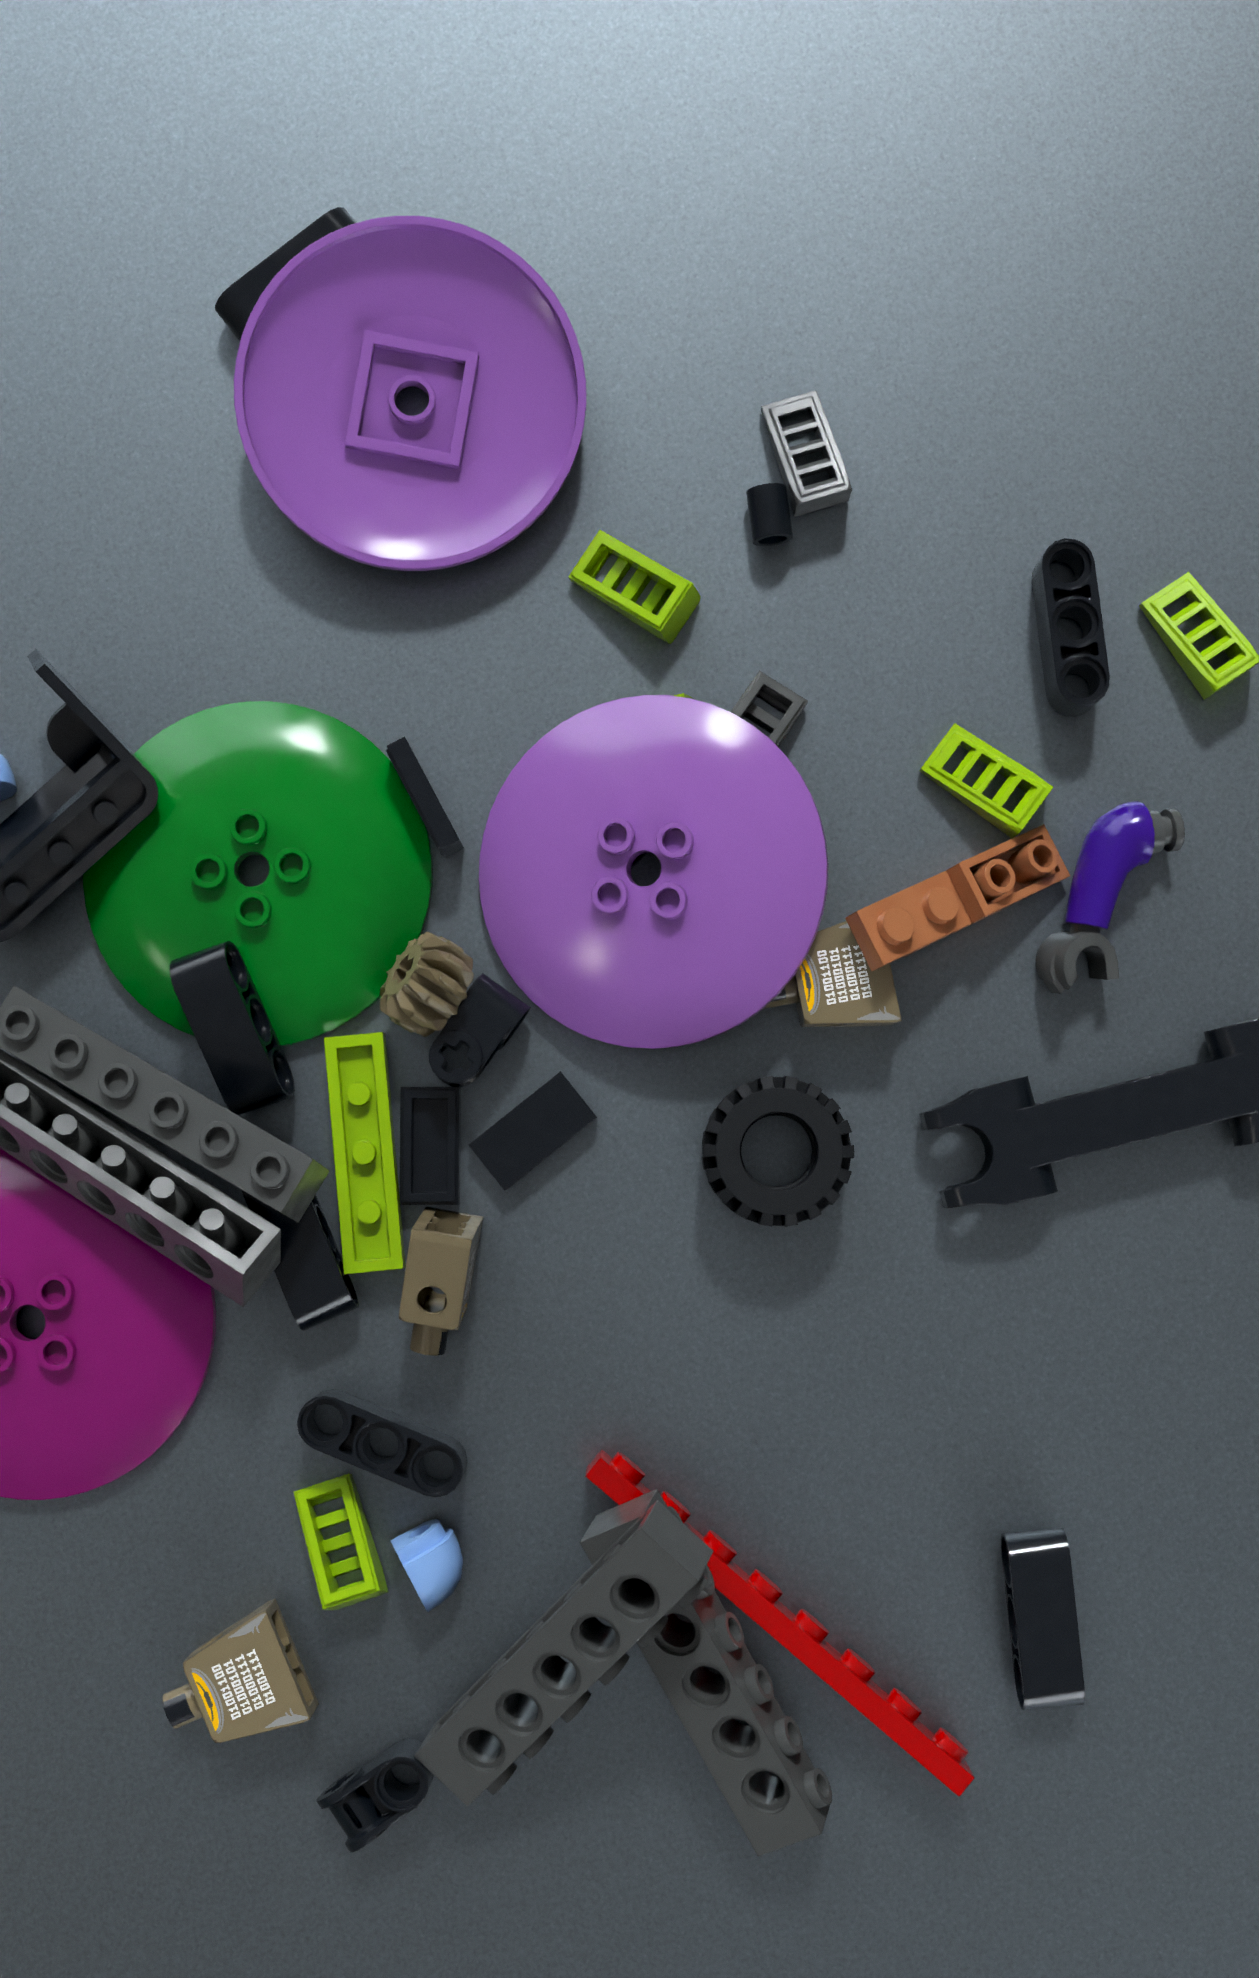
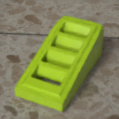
[568,530,701,644]
[1139,572,1259,700]
[919,723,1053,838]
[293,1473,389,1611]

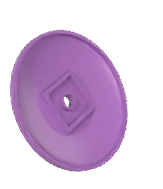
[234,216,586,571]
[479,695,829,1049]

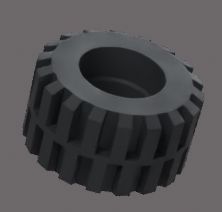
[701,1076,854,1227]

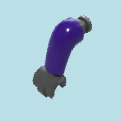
[1035,801,1185,994]

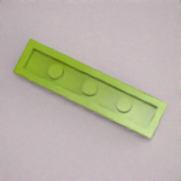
[324,1032,406,1274]

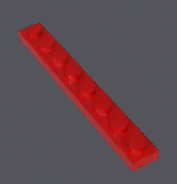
[585,1449,975,1797]

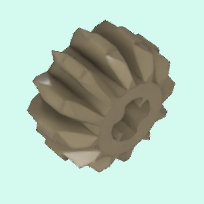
[380,932,474,1037]

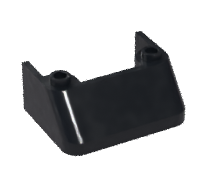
[0,649,158,942]

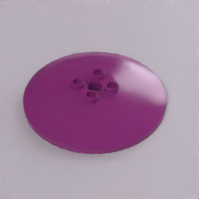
[0,1148,216,1500]

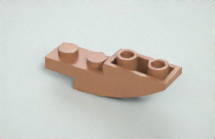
[845,824,1070,971]

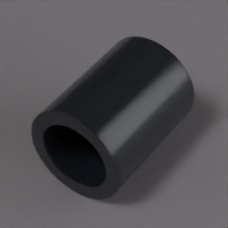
[746,483,793,546]

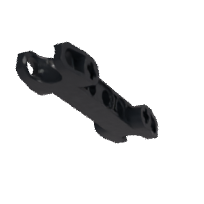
[919,1019,1259,1208]

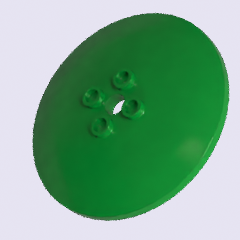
[83,701,433,1046]

